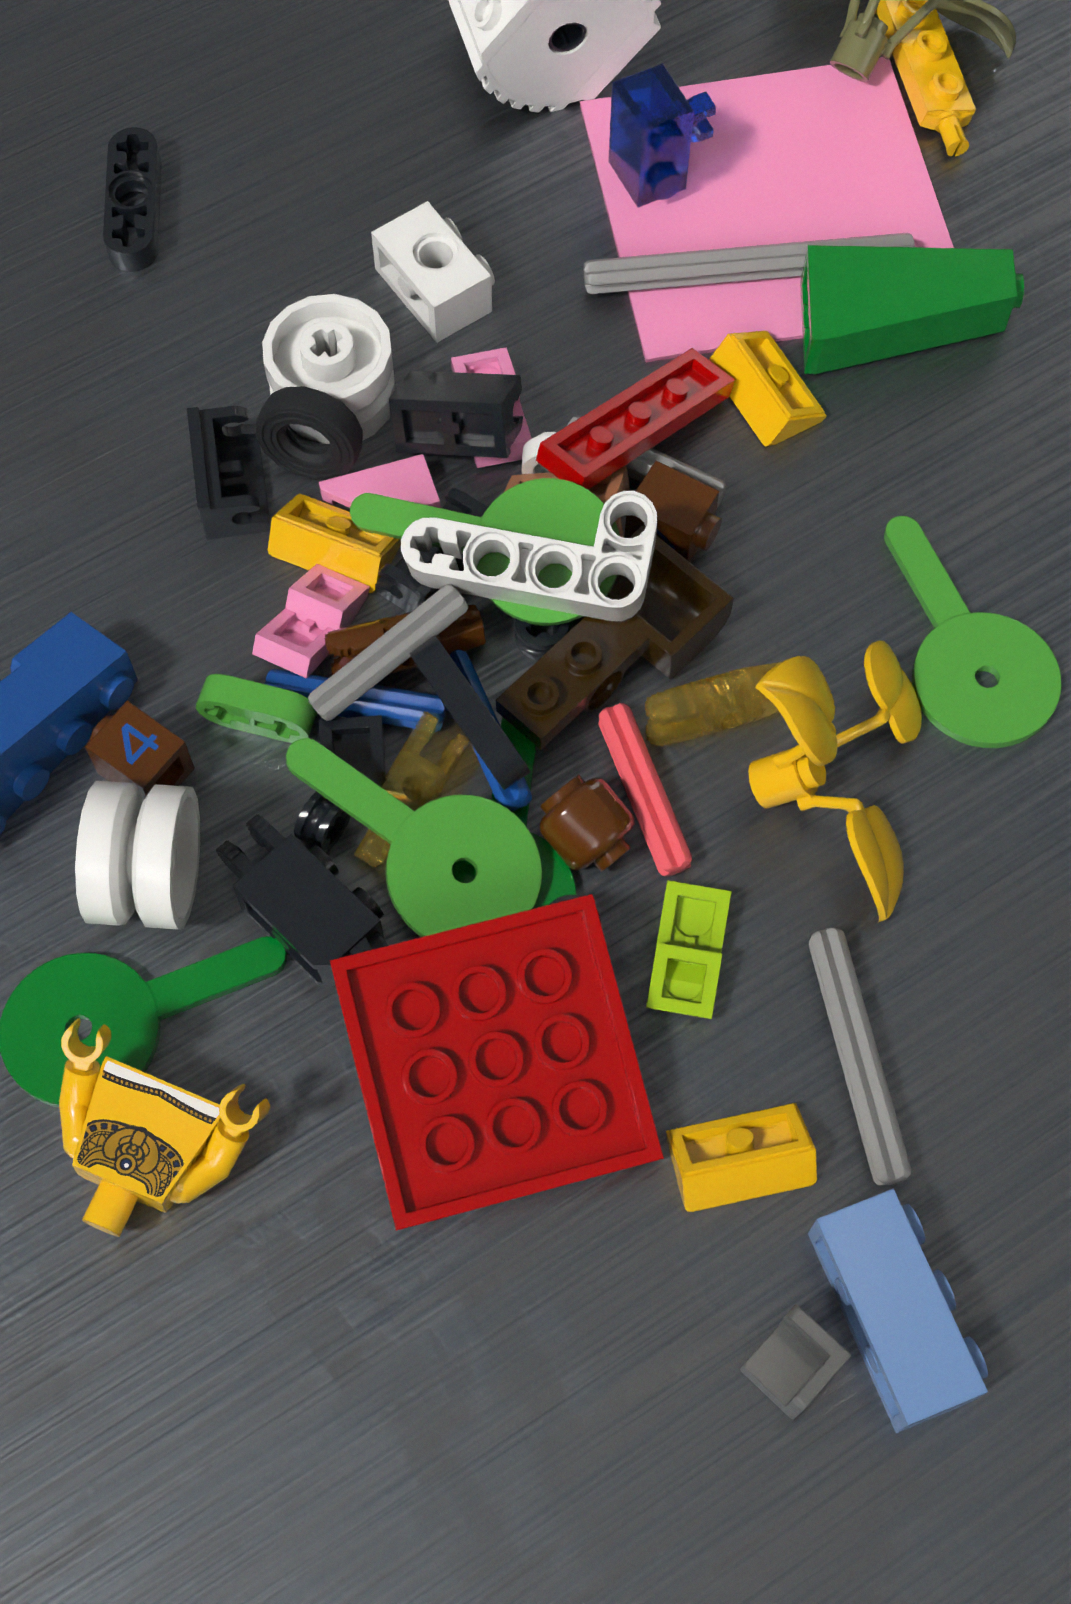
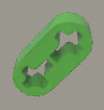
[196,674,317,743]

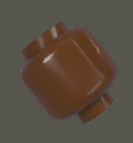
[540,775,634,872]

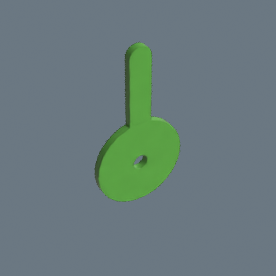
[350,478,620,626]
[884,516,1061,748]
[286,738,542,937]

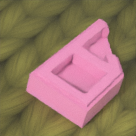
[319,454,441,508]

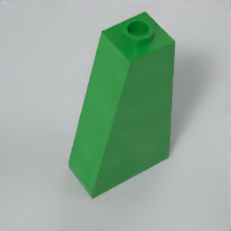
[800,245,1024,374]

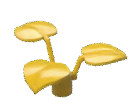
[748,640,922,922]

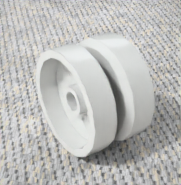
[262,294,396,444]
[75,781,200,929]

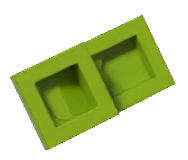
[646,880,732,1020]

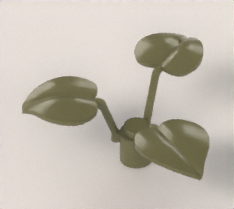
[830,0,1016,82]

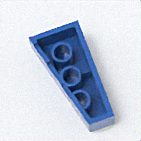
[0,612,138,835]

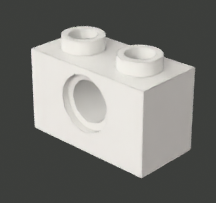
[371,201,495,343]

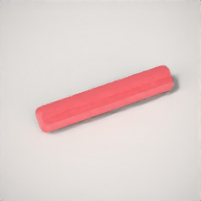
[598,703,692,877]

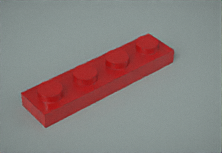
[536,348,735,490]

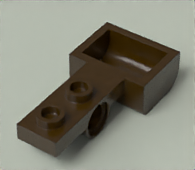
[495,525,734,750]

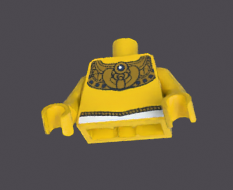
[59,1018,270,1237]

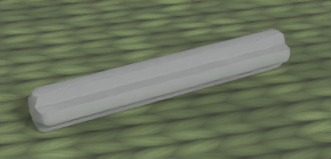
[808,928,912,1186]

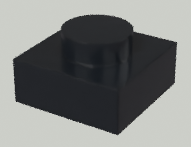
[319,715,387,783]

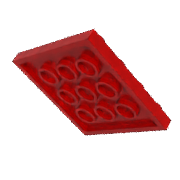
[330,894,664,1231]

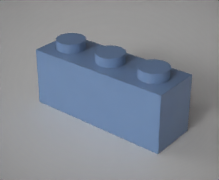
[808,1188,988,1434]

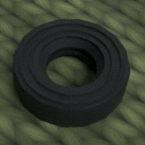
[256,386,363,480]

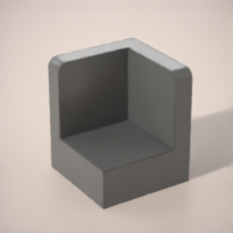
[740,1305,851,1420]

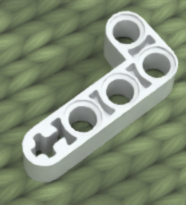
[401,491,657,621]

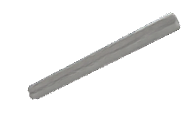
[583,233,915,294]

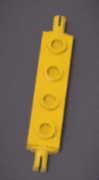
[876,0,976,157]

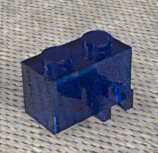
[608,63,716,208]

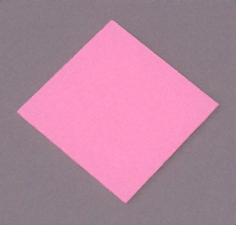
[580,57,954,363]

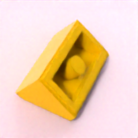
[709,331,827,447]
[267,493,401,593]
[666,1103,817,1212]

